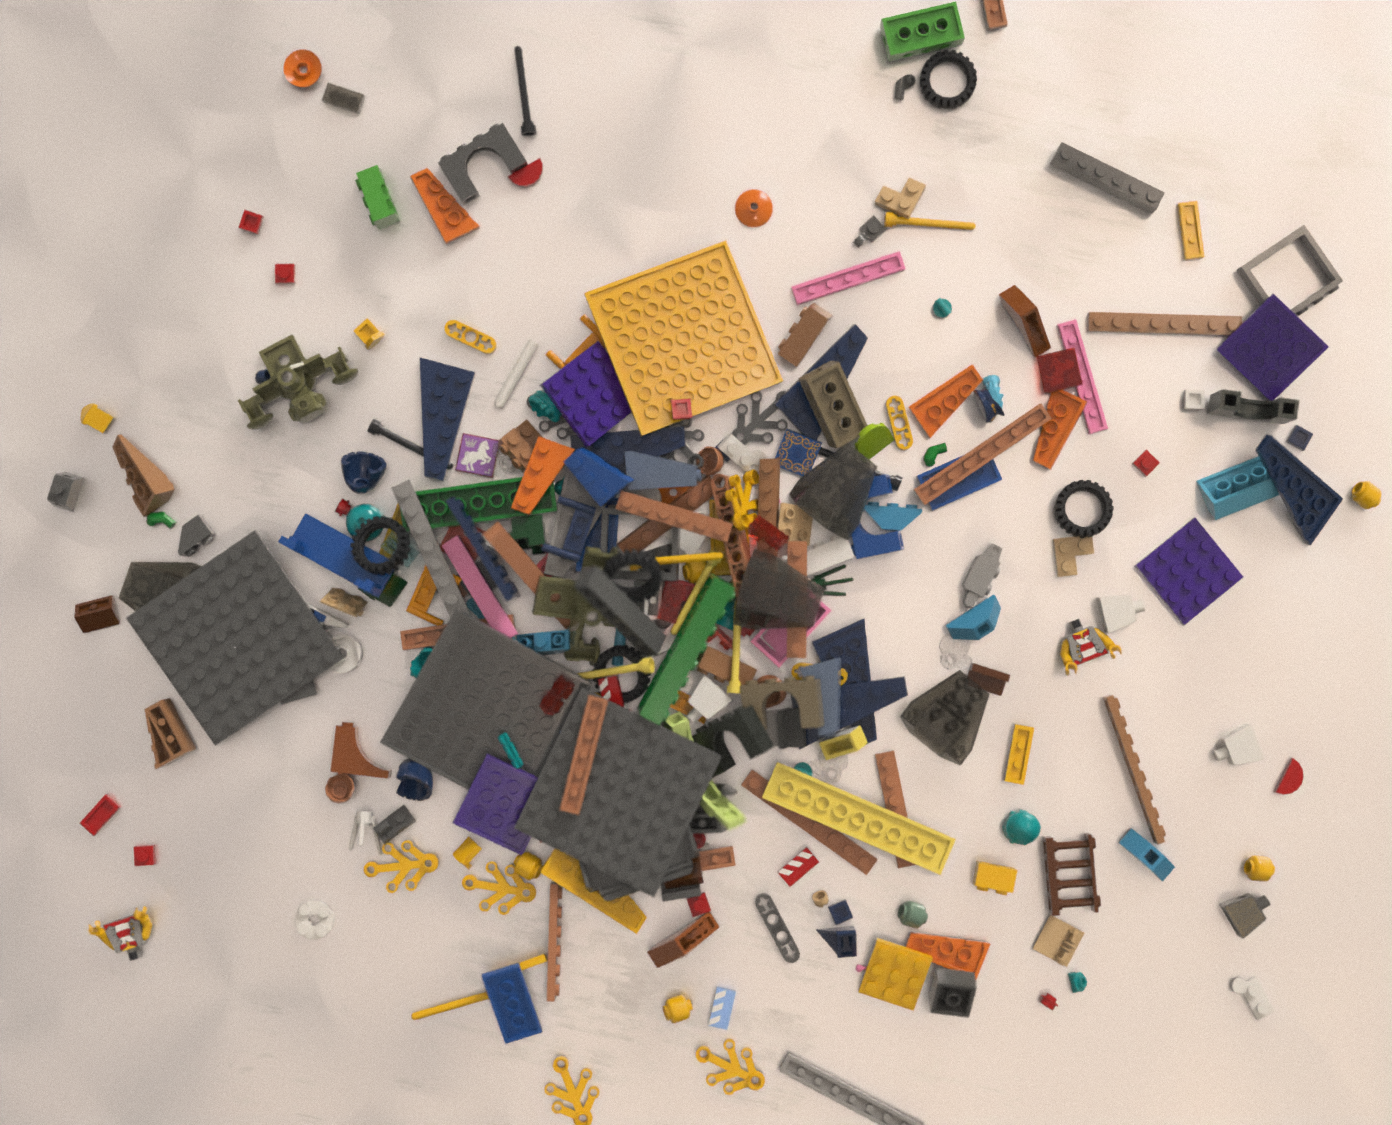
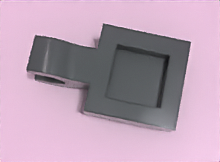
[853,215,886,248]

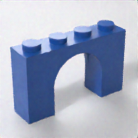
[840,474,905,559]

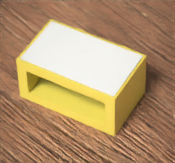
[819,725,868,760]

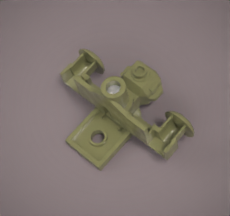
[238,335,358,430]
[532,547,618,666]

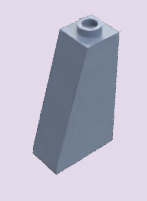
[625,451,702,490]
[800,657,841,738]

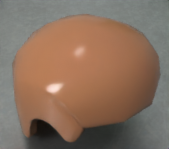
[696,446,724,475]
[325,773,355,804]

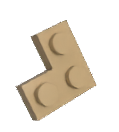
[875,178,926,219]
[1053,536,1094,577]

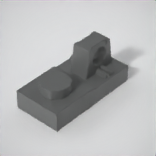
[373,805,416,844]

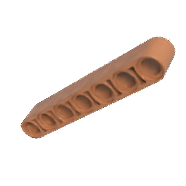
[711,474,759,604]
[483,521,571,630]

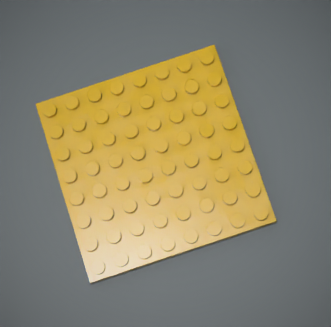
[584,240,783,437]

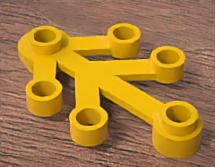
[725,469,759,531]
[363,840,439,893]
[462,861,536,915]
[696,1038,765,1095]
[544,1056,600,1125]

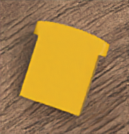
[353,318,385,350]
[80,403,113,433]
[452,837,482,870]

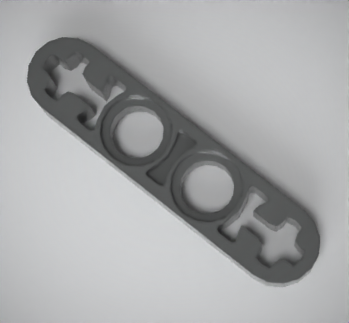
[755,893,800,963]

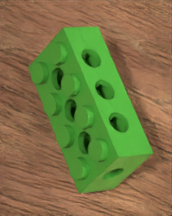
[880,1,965,62]

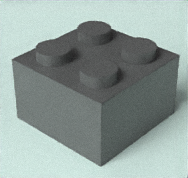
[929,967,977,1018]

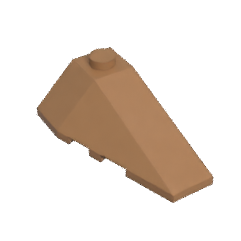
[112,434,175,517]

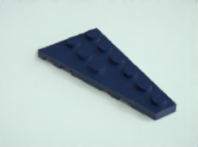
[774,324,868,440]
[420,357,475,482]
[570,426,686,473]
[1255,434,1343,546]
[446,497,521,601]
[812,618,877,744]
[790,676,908,750]

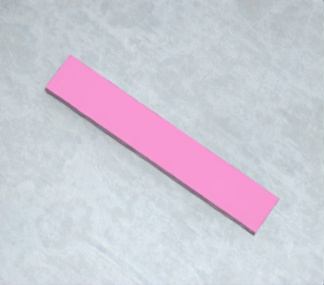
[791,251,906,306]
[1057,319,1108,434]
[441,535,518,638]

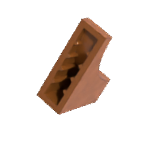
[999,285,1051,358]
[330,722,392,778]
[647,912,719,968]

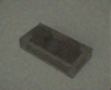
[322,83,365,114]

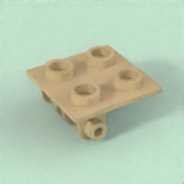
[776,503,814,546]
[320,588,368,617]
[1032,915,1084,967]

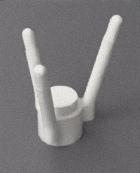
[349,812,382,855]

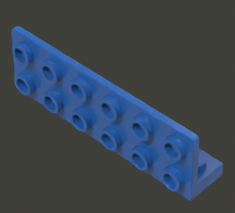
[278,514,394,598]

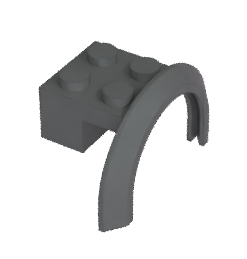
[690,783,737,834]

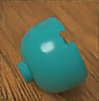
[346,504,383,542]

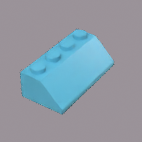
[1197,456,1279,520]

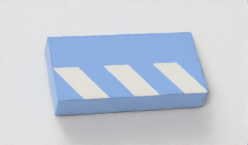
[708,987,736,1030]

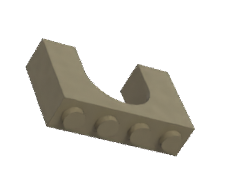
[740,676,824,730]

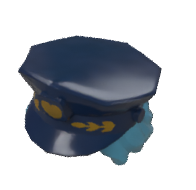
[973,375,1005,423]

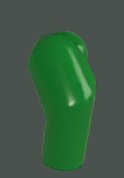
[923,443,947,467]
[146,512,176,529]

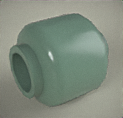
[898,901,928,928]

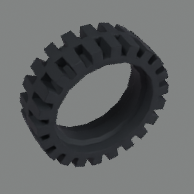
[920,50,977,109]
[1054,480,1114,538]
[351,516,411,575]
[603,549,661,604]
[592,645,651,703]

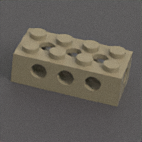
[798,361,868,449]

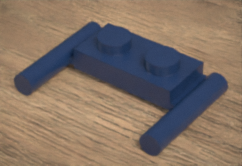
[541,496,596,563]

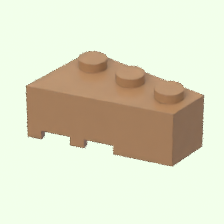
[778,303,833,367]
[696,646,757,685]
[144,698,196,769]

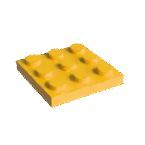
[858,938,933,1011]

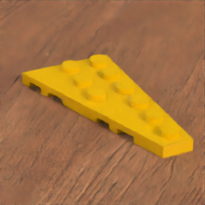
[539,848,647,934]

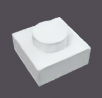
[1184,389,1205,410]

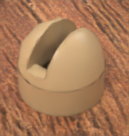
[812,890,829,908]

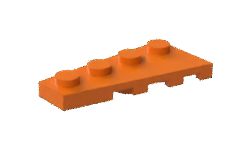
[410,168,480,244]
[908,364,983,439]
[1033,389,1087,470]
[511,436,575,515]
[905,932,990,979]

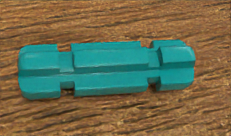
[498,732,524,769]

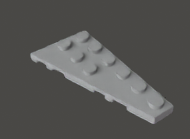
[544,467,625,578]

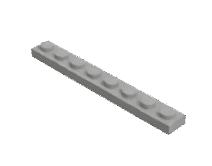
[391,480,471,618]
[779,1053,923,1125]

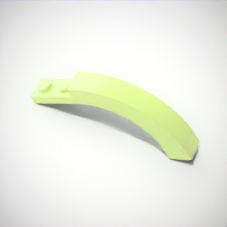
[663,711,746,830]

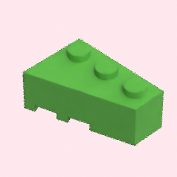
[355,165,401,230]

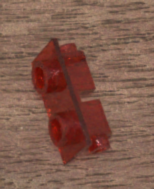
[539,675,575,717]

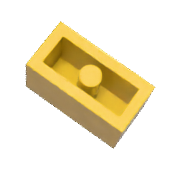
[972,861,1017,895]

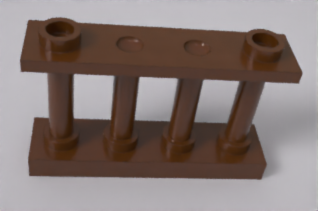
[1042,833,1101,916]

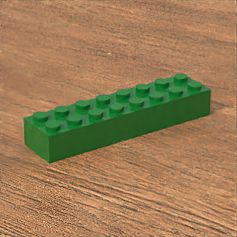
[400,477,558,533]
[637,573,736,725]

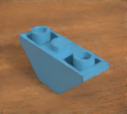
[863,502,922,531]
[946,595,1001,640]
[517,630,570,655]
[1118,828,1175,882]

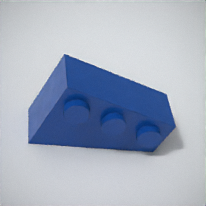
[564,447,635,507]

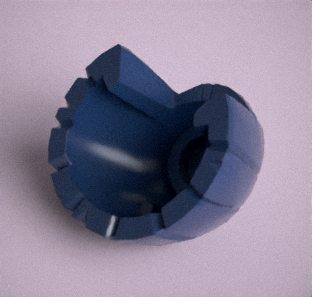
[341,452,386,494]
[396,758,433,801]

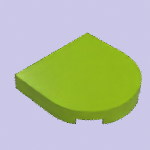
[855,423,894,463]

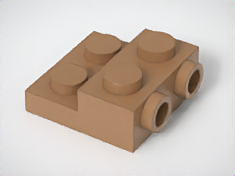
[498,420,542,472]

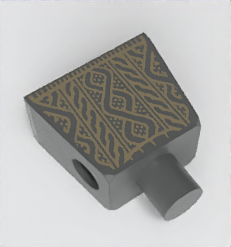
[47,472,84,512]
[1219,893,1271,939]

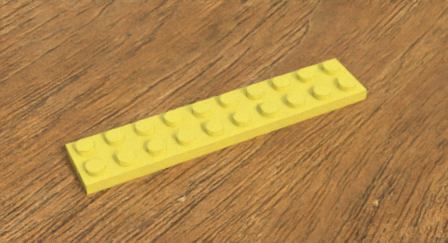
[762,762,956,875]

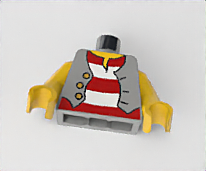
[1060,619,1122,675]
[88,906,153,961]

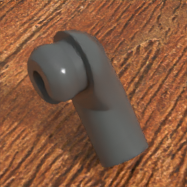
[894,75,916,101]

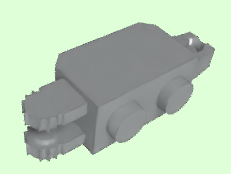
[962,543,1003,607]

